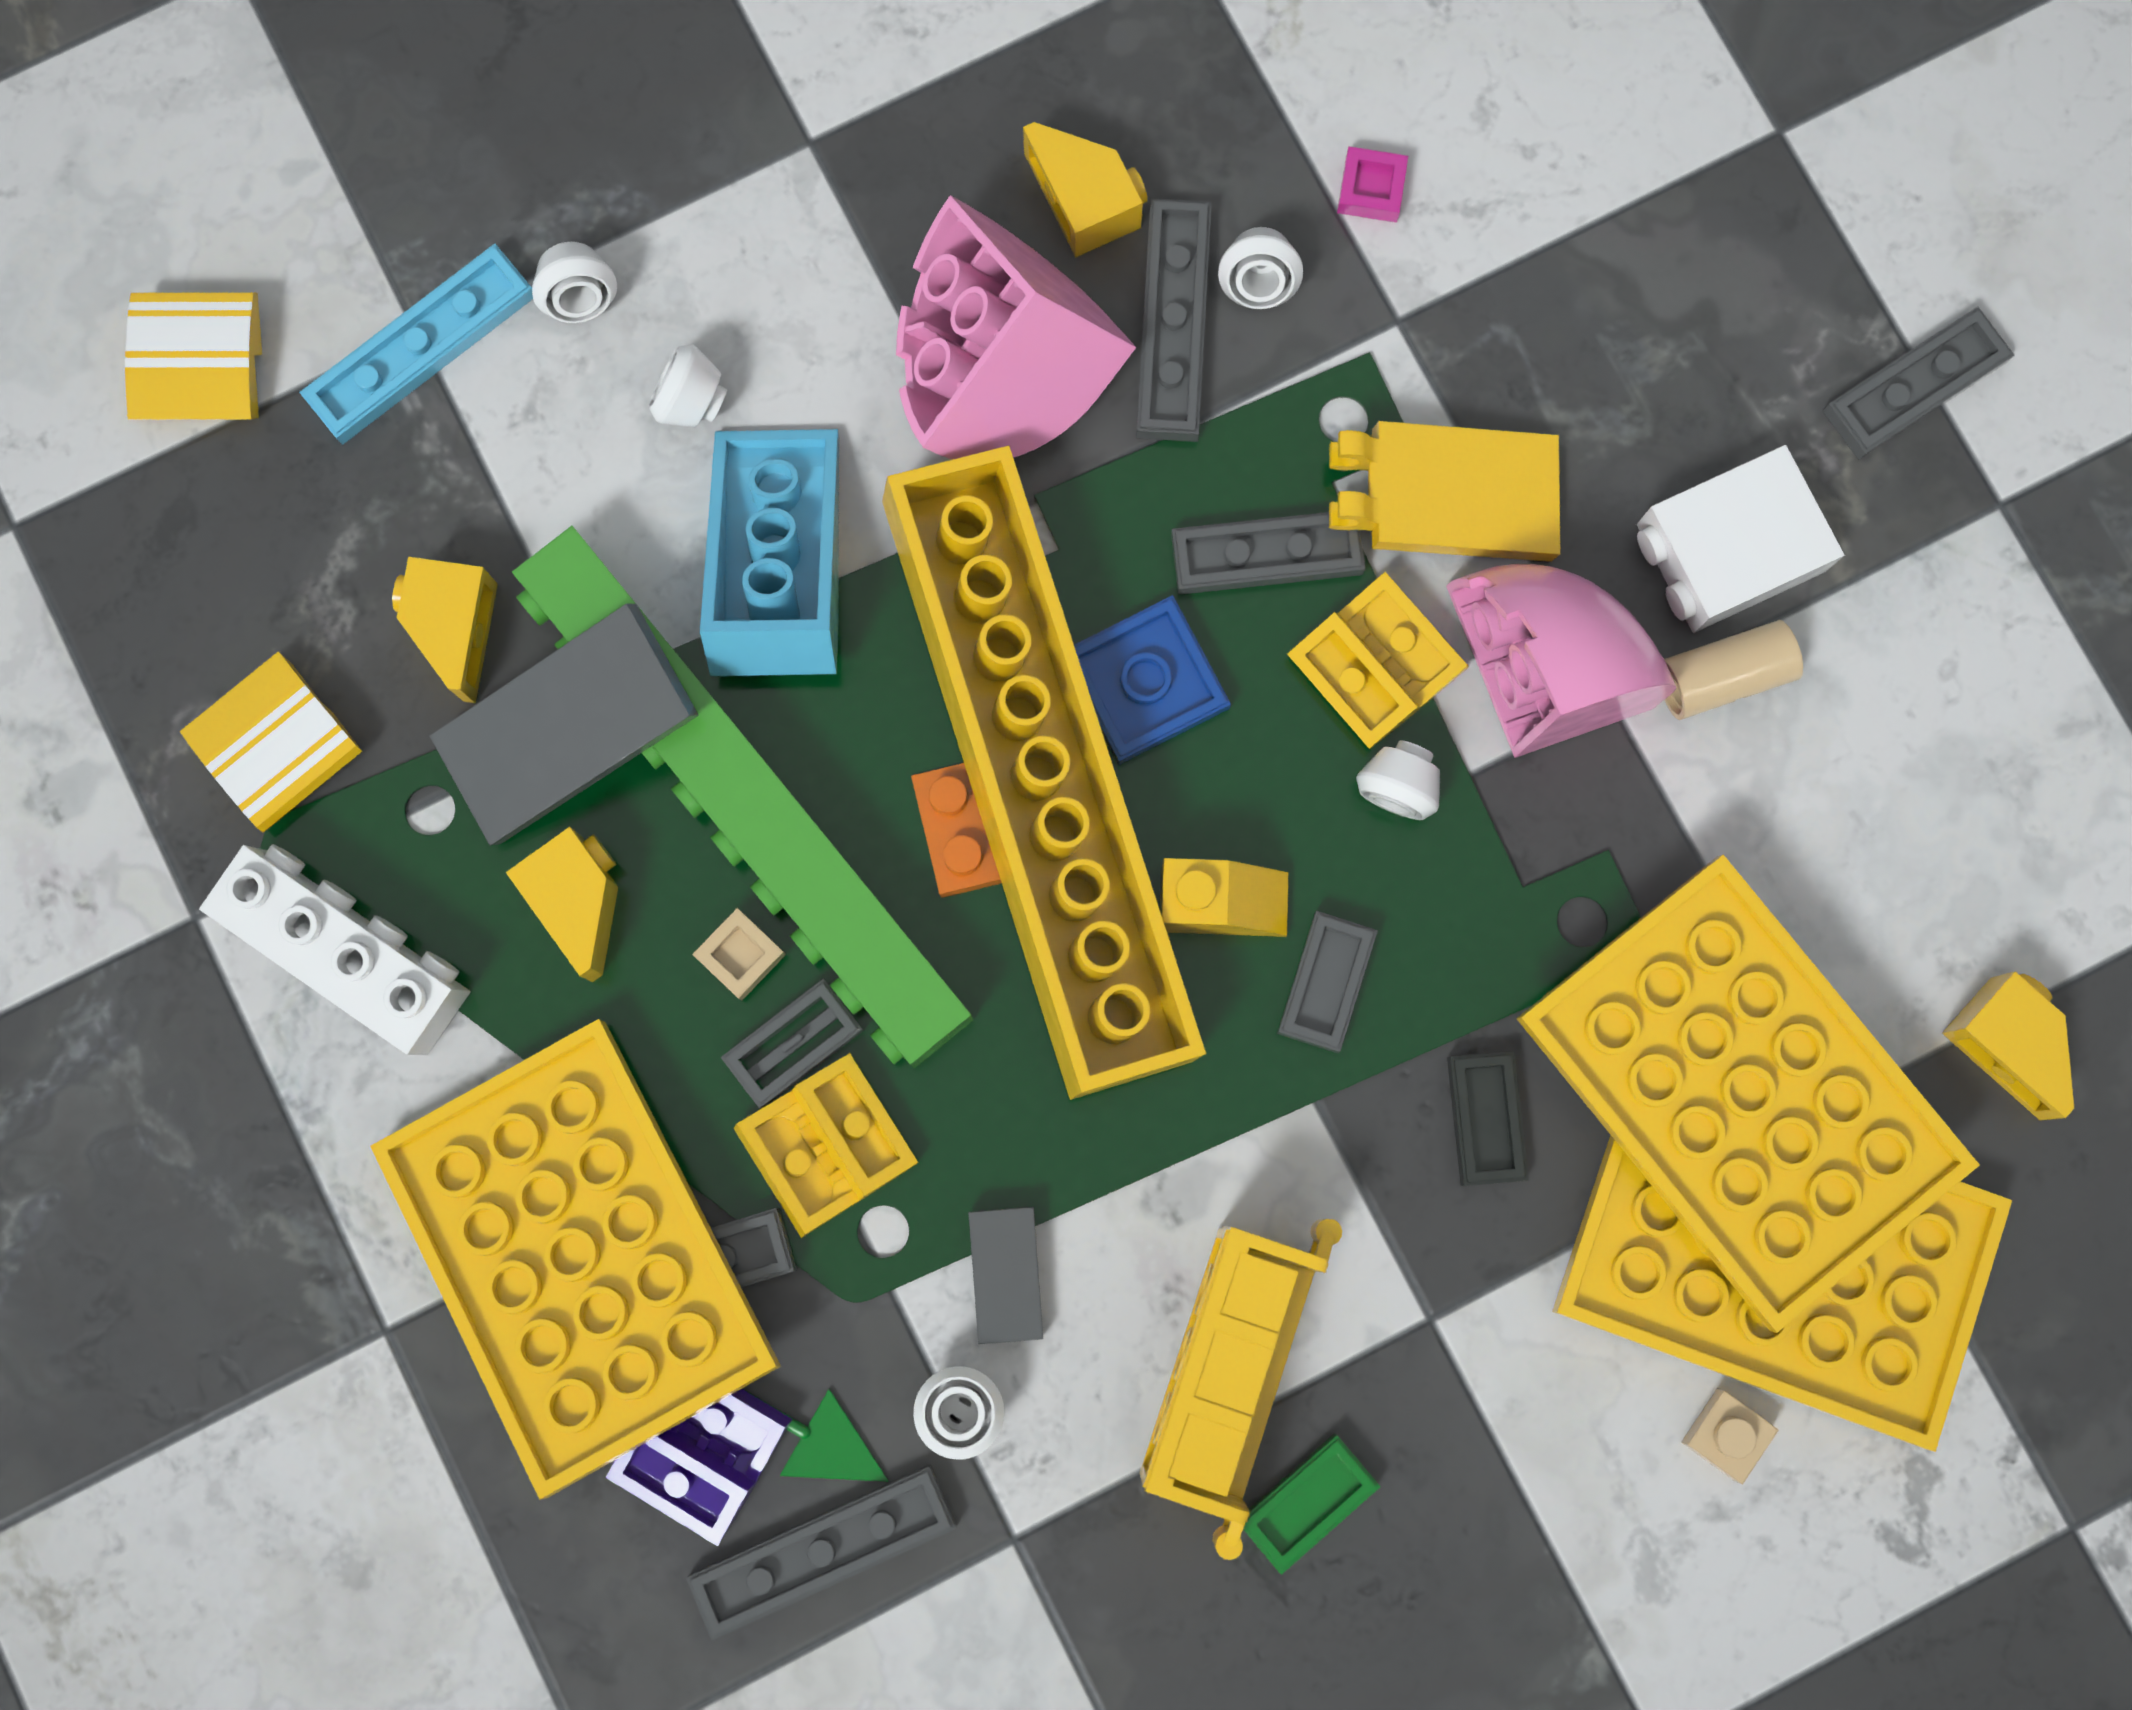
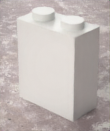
[1637,445,1845,633]

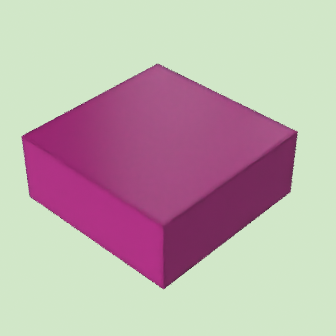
[1337,146,1409,223]

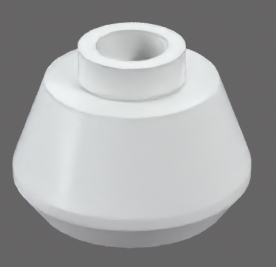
[1218,227,1303,309]
[532,242,617,323]
[649,344,727,427]
[1356,741,1440,820]
[914,1366,1004,1459]

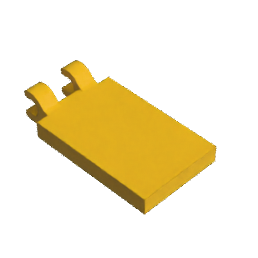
[1329,421,1560,562]

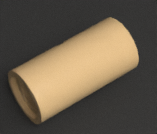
[1664,620,1803,720]

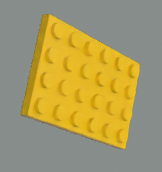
[1516,855,1980,1333]
[370,1019,781,1499]
[1552,1135,2012,1452]

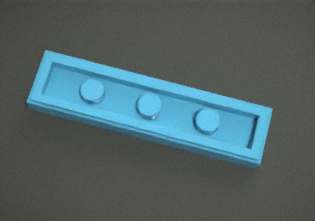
[299,244,533,445]

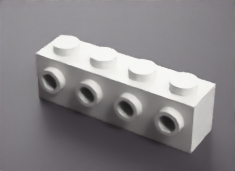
[199,844,471,1055]

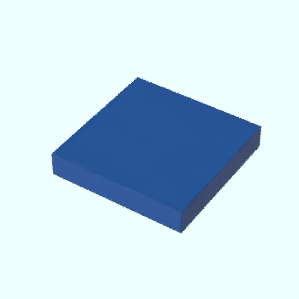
[1074,595,1231,765]

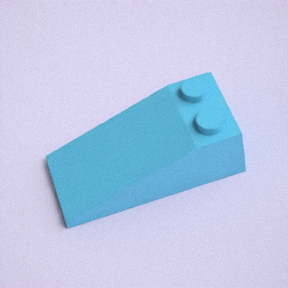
[700,429,839,676]

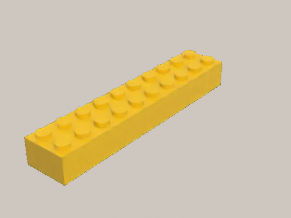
[882,446,1206,1100]

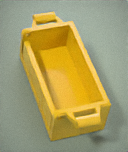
[1139,1219,1342,1560]

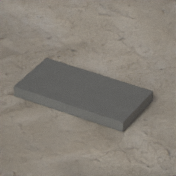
[430,603,699,846]

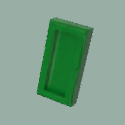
[1243,1433,1381,1575]

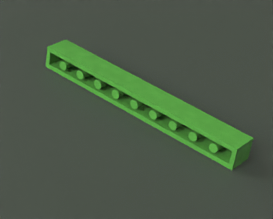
[512,525,974,1069]

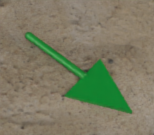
[743,1389,889,1482]

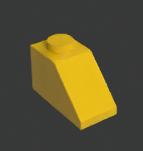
[1023,122,1148,258]
[392,557,498,703]
[506,827,618,983]
[1160,858,1289,937]
[1942,971,2074,1121]

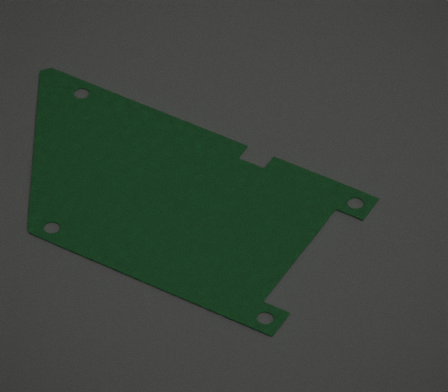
[260,352,1641,1303]

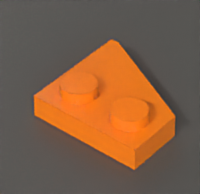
[911,763,1002,898]

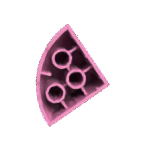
[896,195,1136,460]
[1446,564,1676,758]

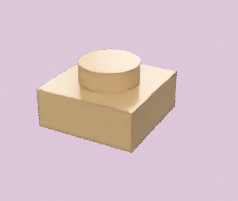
[692,908,786,1001]
[1681,1389,1779,1485]

